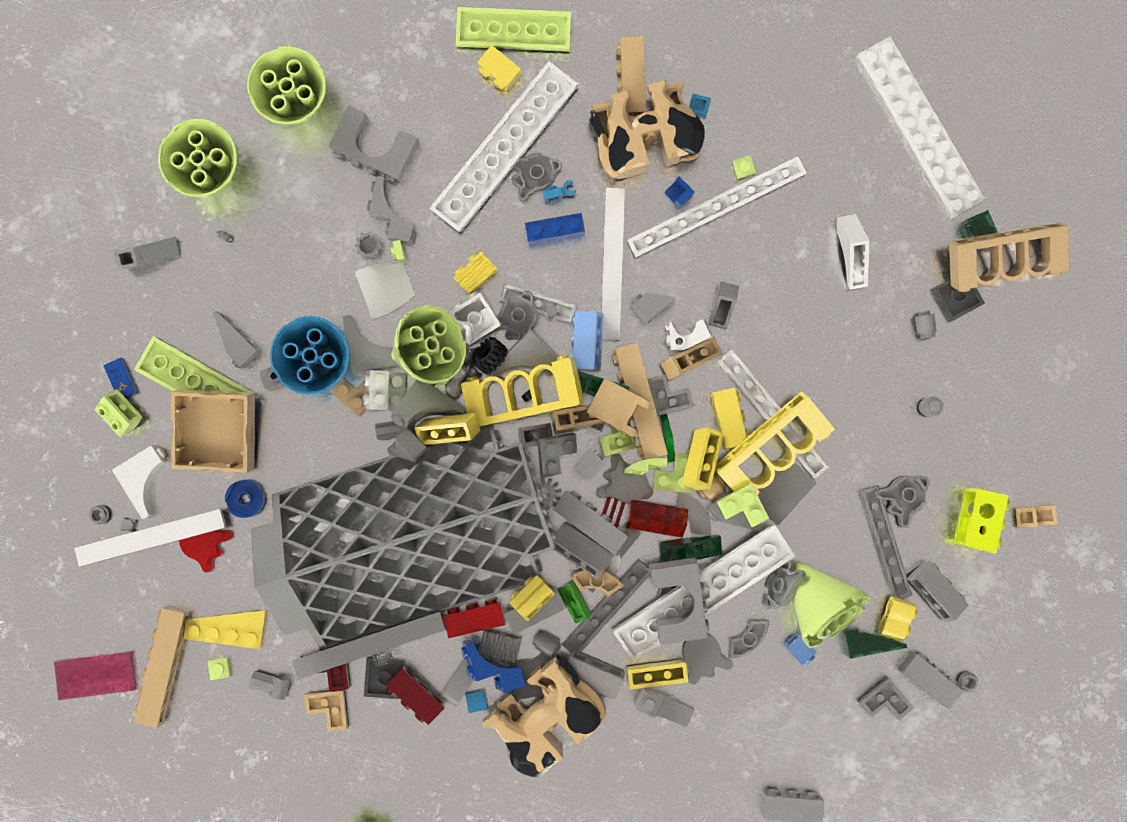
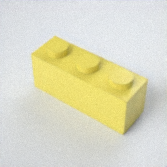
[711,388,749,449]
[415,413,480,445]
[682,427,723,490]
[627,659,688,690]

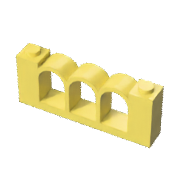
[461,355,585,427]
[715,391,835,495]

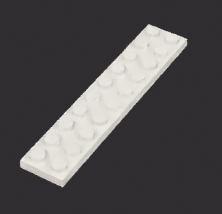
[856,36,986,220]
[430,61,579,233]
[612,523,796,662]

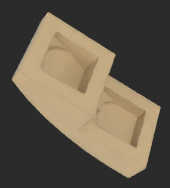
[1015,505,1058,528]

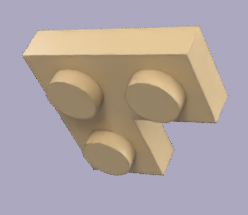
[329,378,366,417]
[304,690,348,732]

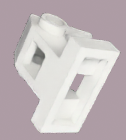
[666,319,714,350]

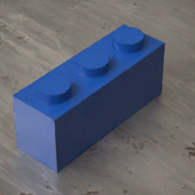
[525,213,585,245]

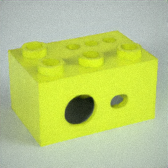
[954,488,1010,553]

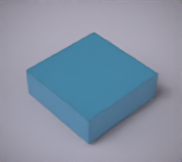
[689,93,711,118]
[465,689,488,713]

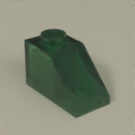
[961,210,1003,248]

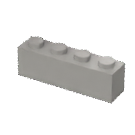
[553,491,630,556]

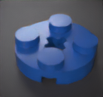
[225,480,265,518]

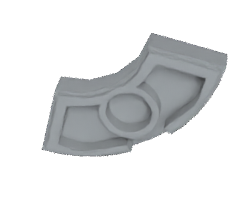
[675,492,711,536]
[729,619,769,658]

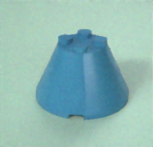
[270,316,350,395]

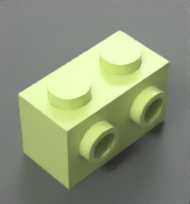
[95,389,143,437]

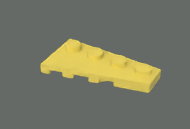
[184,610,267,649]

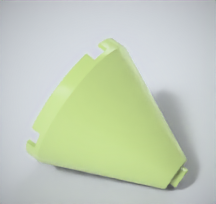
[793,562,870,648]

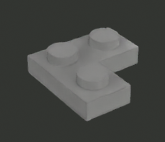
[647,374,694,416]
[538,432,577,478]
[858,677,914,720]

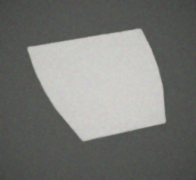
[355,262,415,320]

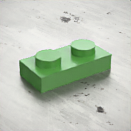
[558,582,592,623]

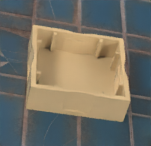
[171,389,255,473]

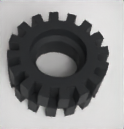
[471,337,507,374]

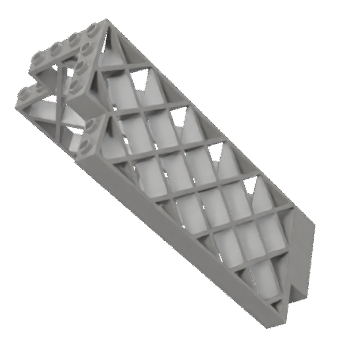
[251,424,556,651]

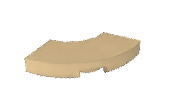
[570,569,624,596]

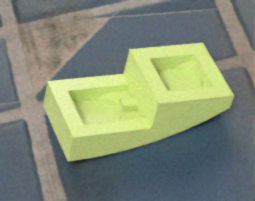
[624,458,667,475]

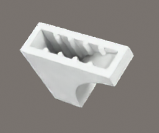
[837,214,869,290]
[112,445,167,519]

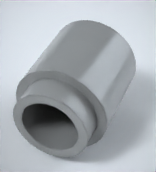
[915,310,937,339]
[919,397,943,417]
[532,631,561,657]

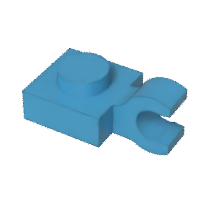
[543,180,576,203]

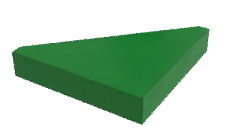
[660,414,675,463]

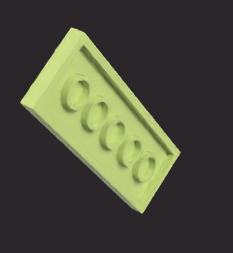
[456,7,571,52]
[134,336,254,393]

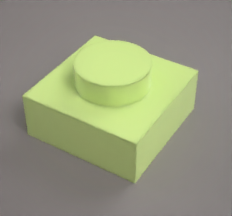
[732,155,756,180]
[391,240,406,263]
[208,657,231,680]

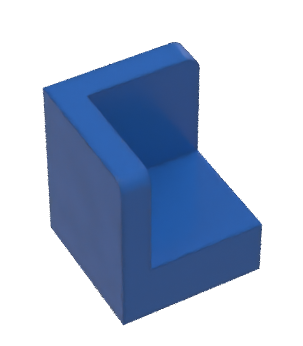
[665,176,695,209]

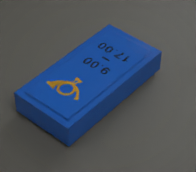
[103,358,138,398]

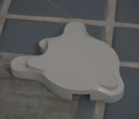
[512,153,562,202]
[493,291,538,340]
[597,453,653,503]
[875,476,930,528]
[766,561,806,610]
[682,634,733,685]
[511,653,549,699]

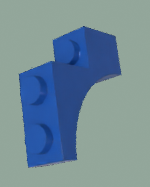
[461,640,526,693]

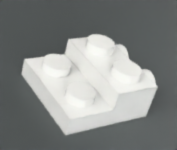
[449,291,502,345]
[362,370,406,411]

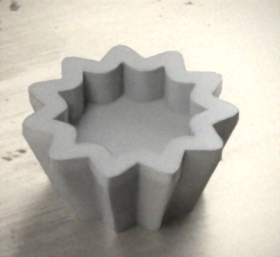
[355,231,382,259]

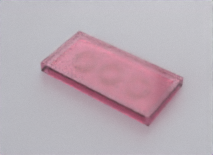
[54,651,137,700]

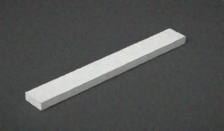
[601,188,625,341]
[717,349,829,479]
[74,509,227,566]

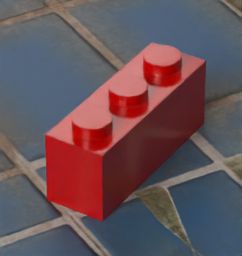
[443,598,506,639]

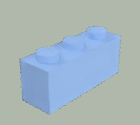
[571,311,604,371]

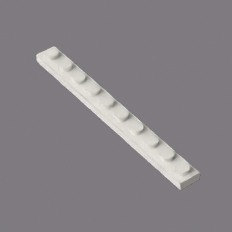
[627,156,806,258]

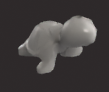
[445,347,482,399]

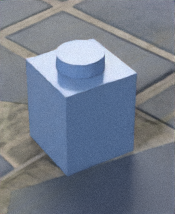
[784,632,817,665]

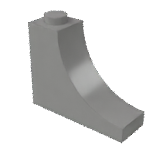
[342,315,400,374]
[492,328,560,377]
[391,379,466,429]
[634,687,694,727]

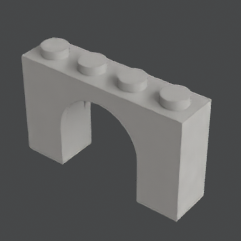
[329,105,419,183]
[649,558,709,645]

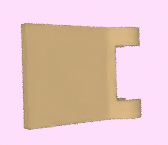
[587,378,651,437]

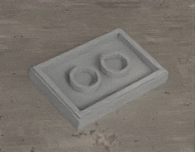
[758,462,817,525]

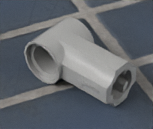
[375,421,415,440]
[249,671,291,700]

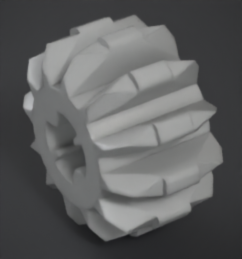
[529,478,561,510]

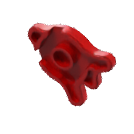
[179,530,233,573]

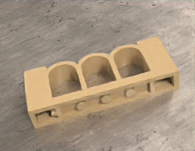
[949,222,1069,292]

